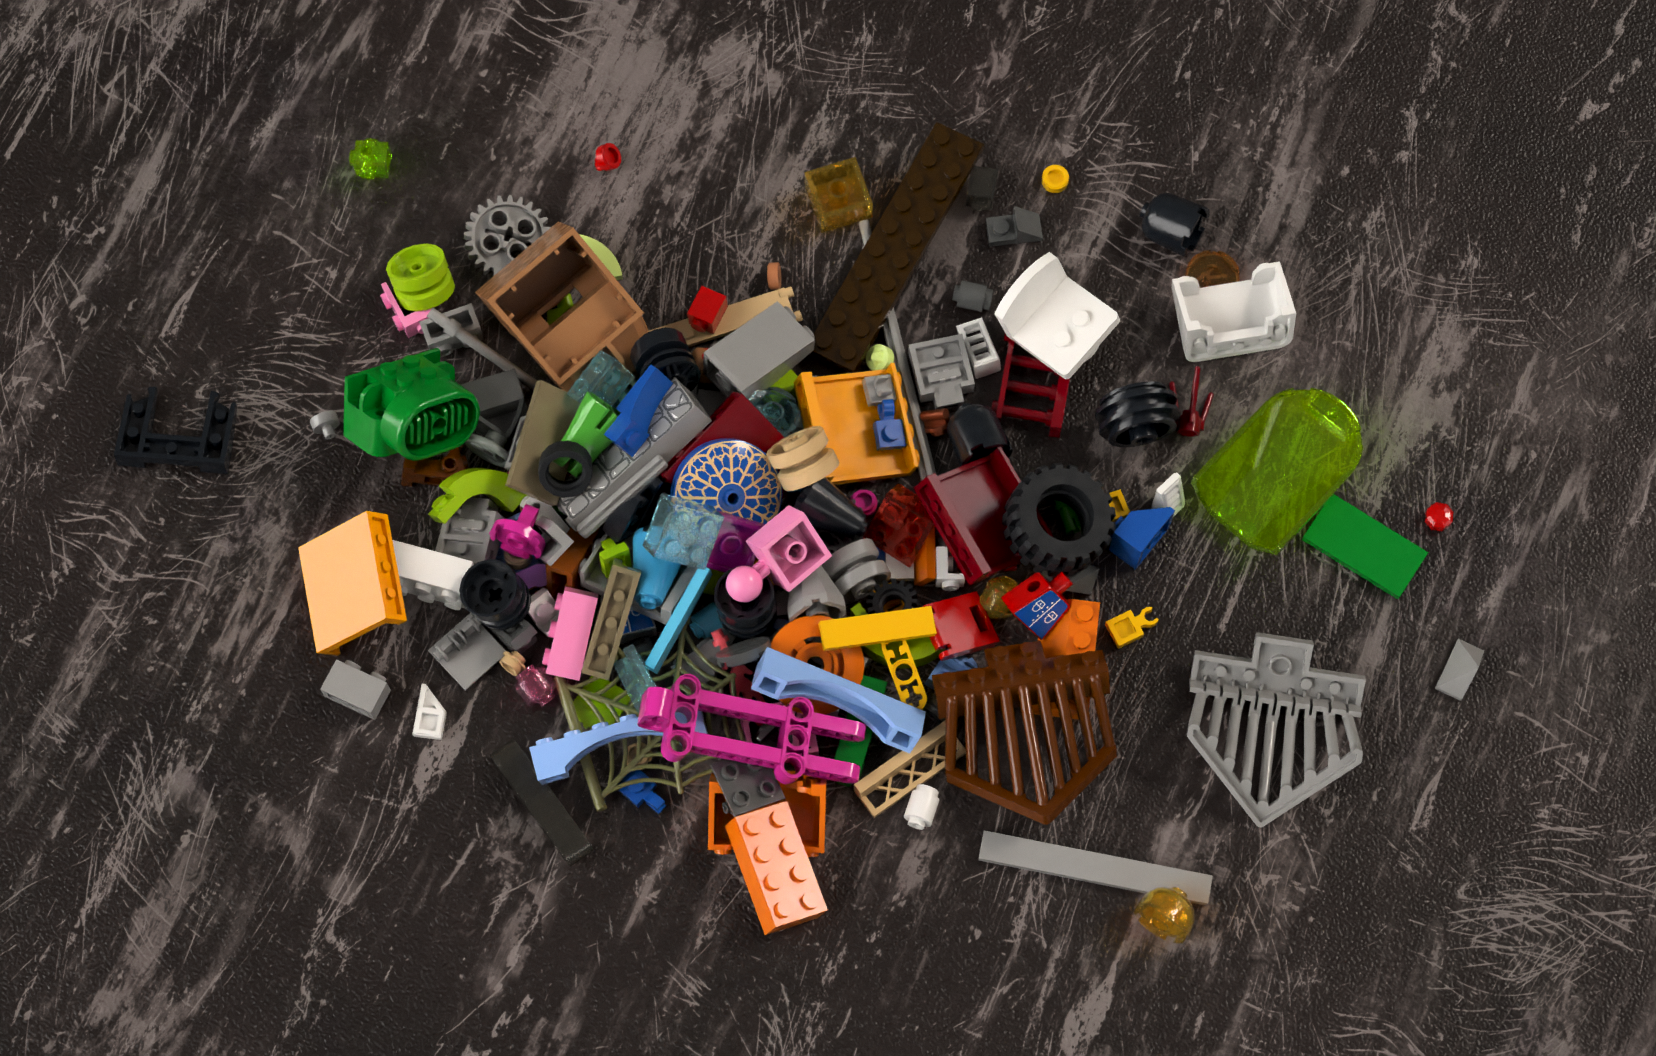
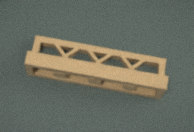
[854,720,966,818]

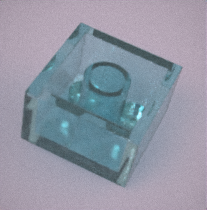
[643,493,724,570]

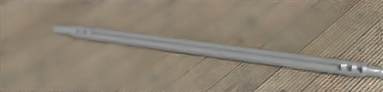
[858,220,959,573]

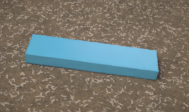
[645,565,713,674]

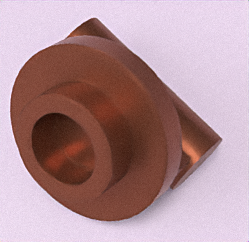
[920,408,949,436]

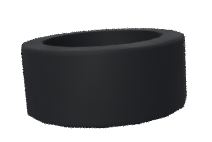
[538,441,593,498]

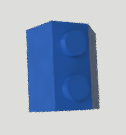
[1109,507,1175,570]

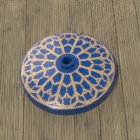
[670,438,782,545]

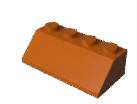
[1032,599,1100,720]

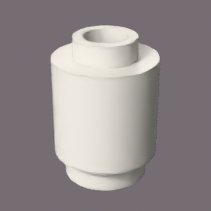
[904,784,939,830]

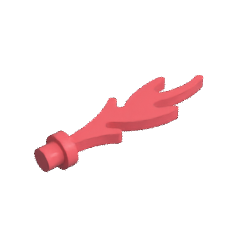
[711,628,765,726]

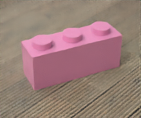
[542,586,598,681]

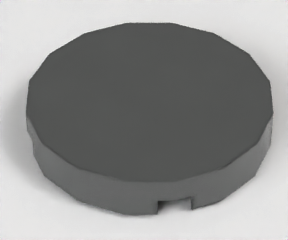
[715,637,772,668]

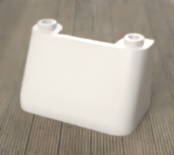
[1172,262,1296,362]

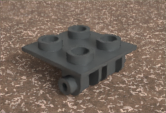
[710,759,785,817]

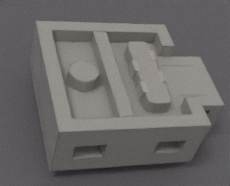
[908,334,975,412]
[435,497,505,564]

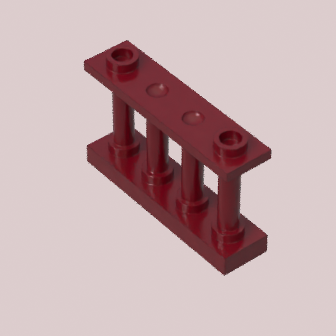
[992,333,1070,438]

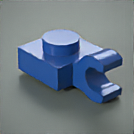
[873,399,906,451]
[618,770,666,814]

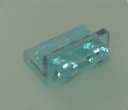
[567,350,635,406]
[614,644,657,713]

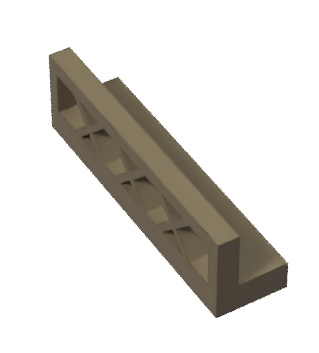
[581,558,641,681]

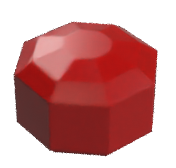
[1425,502,1454,532]

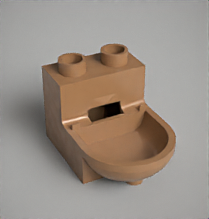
[475,222,649,400]

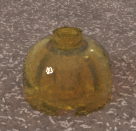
[1134,887,1195,943]

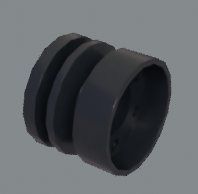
[630,327,701,391]
[459,559,531,630]
[714,566,777,639]

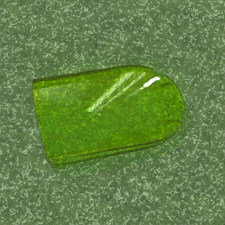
[1191,388,1363,555]

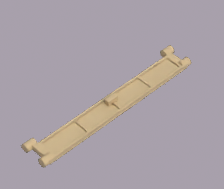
[649,286,803,347]

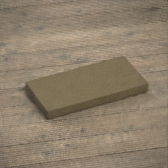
[505,380,583,506]

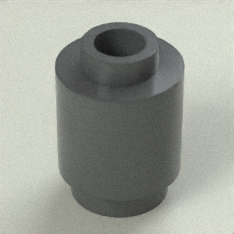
[952,280,994,312]

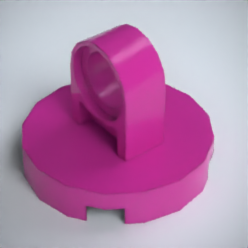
[489,504,546,559]

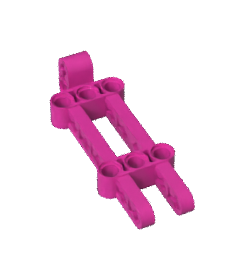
[637,674,866,784]

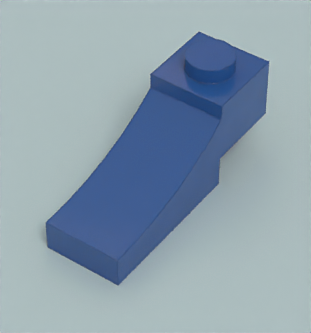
[604,365,673,457]

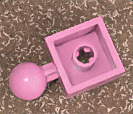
[726,505,832,602]

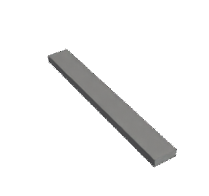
[978,830,1213,906]

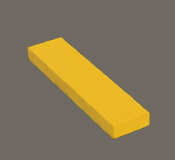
[818,606,937,651]

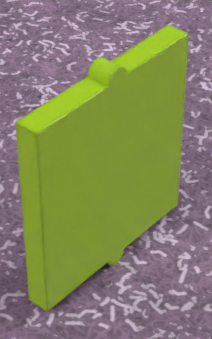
[573,676,633,729]

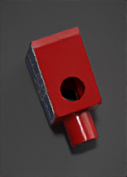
[1001,572,1073,640]

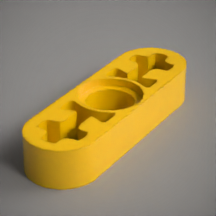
[881,640,927,710]

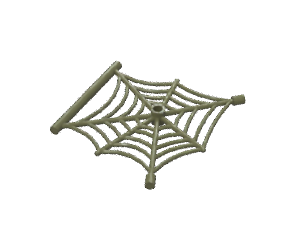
[554,615,746,812]

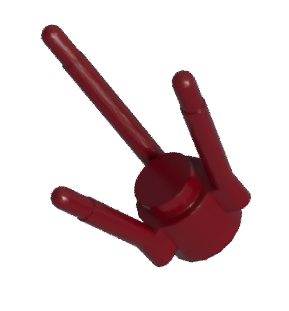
[1169,366,1214,437]

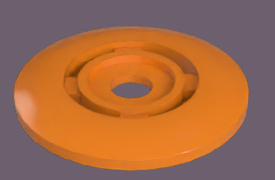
[771,615,864,714]

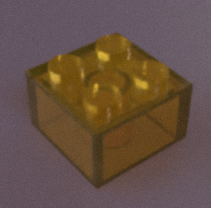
[804,157,873,233]

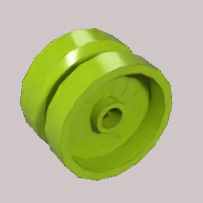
[386,244,455,311]

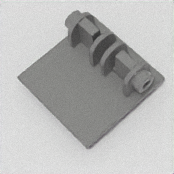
[428,613,506,691]

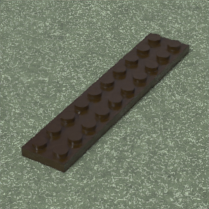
[811,122,985,373]

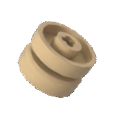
[766,426,840,491]

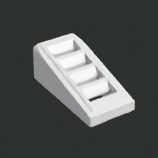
[956,317,1001,379]
[1151,472,1185,517]

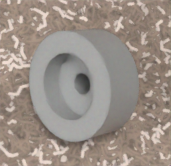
[310,410,340,439]

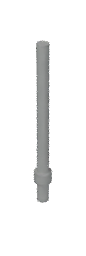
[427,308,538,391]

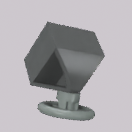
[461,368,528,468]

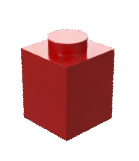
[687,285,728,334]

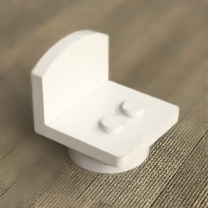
[995,252,1120,379]

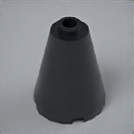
[792,477,868,539]

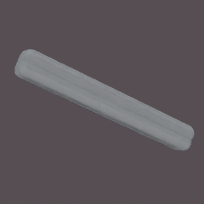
[576,455,668,538]

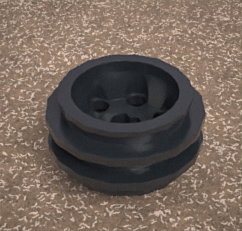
[1095,381,1181,447]

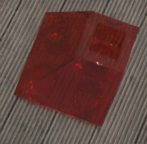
[863,483,934,568]

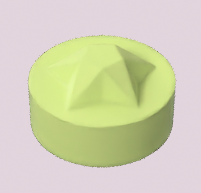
[866,344,894,371]

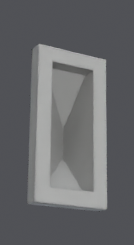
[1435,639,1484,701]

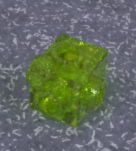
[349,138,392,180]

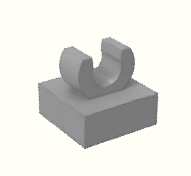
[862,374,897,407]

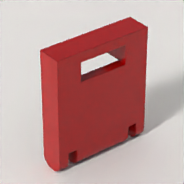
[922,591,1000,661]

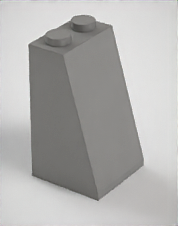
[703,301,815,403]

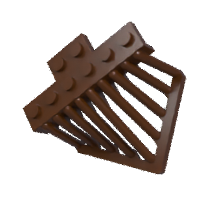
[932,641,1117,825]

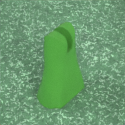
[553,391,620,478]

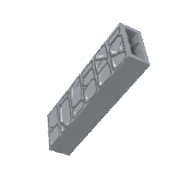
[556,378,712,531]

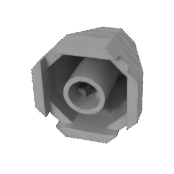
[787,565,847,622]

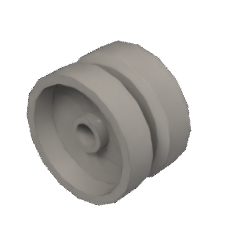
[822,538,891,605]

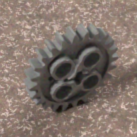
[464,195,551,276]

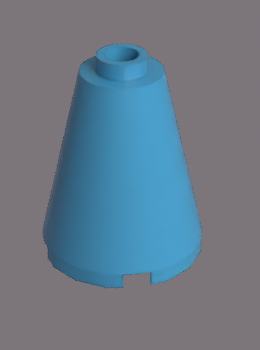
[632,526,689,609]

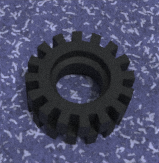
[867,579,920,614]

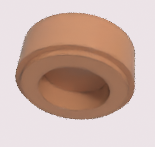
[767,262,781,290]

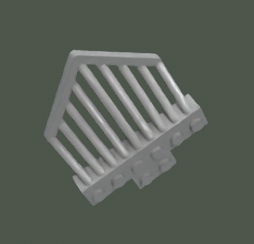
[1187,632,1366,827]

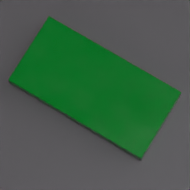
[1302,493,1429,599]

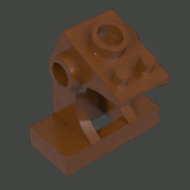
[401,444,469,487]

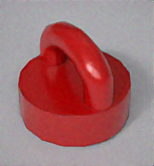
[595,143,621,171]

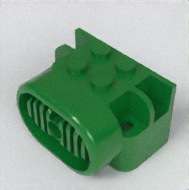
[343,348,480,461]

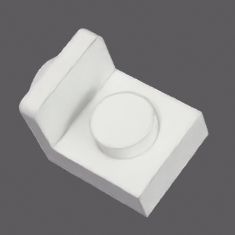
[935,547,965,591]
[528,587,559,636]

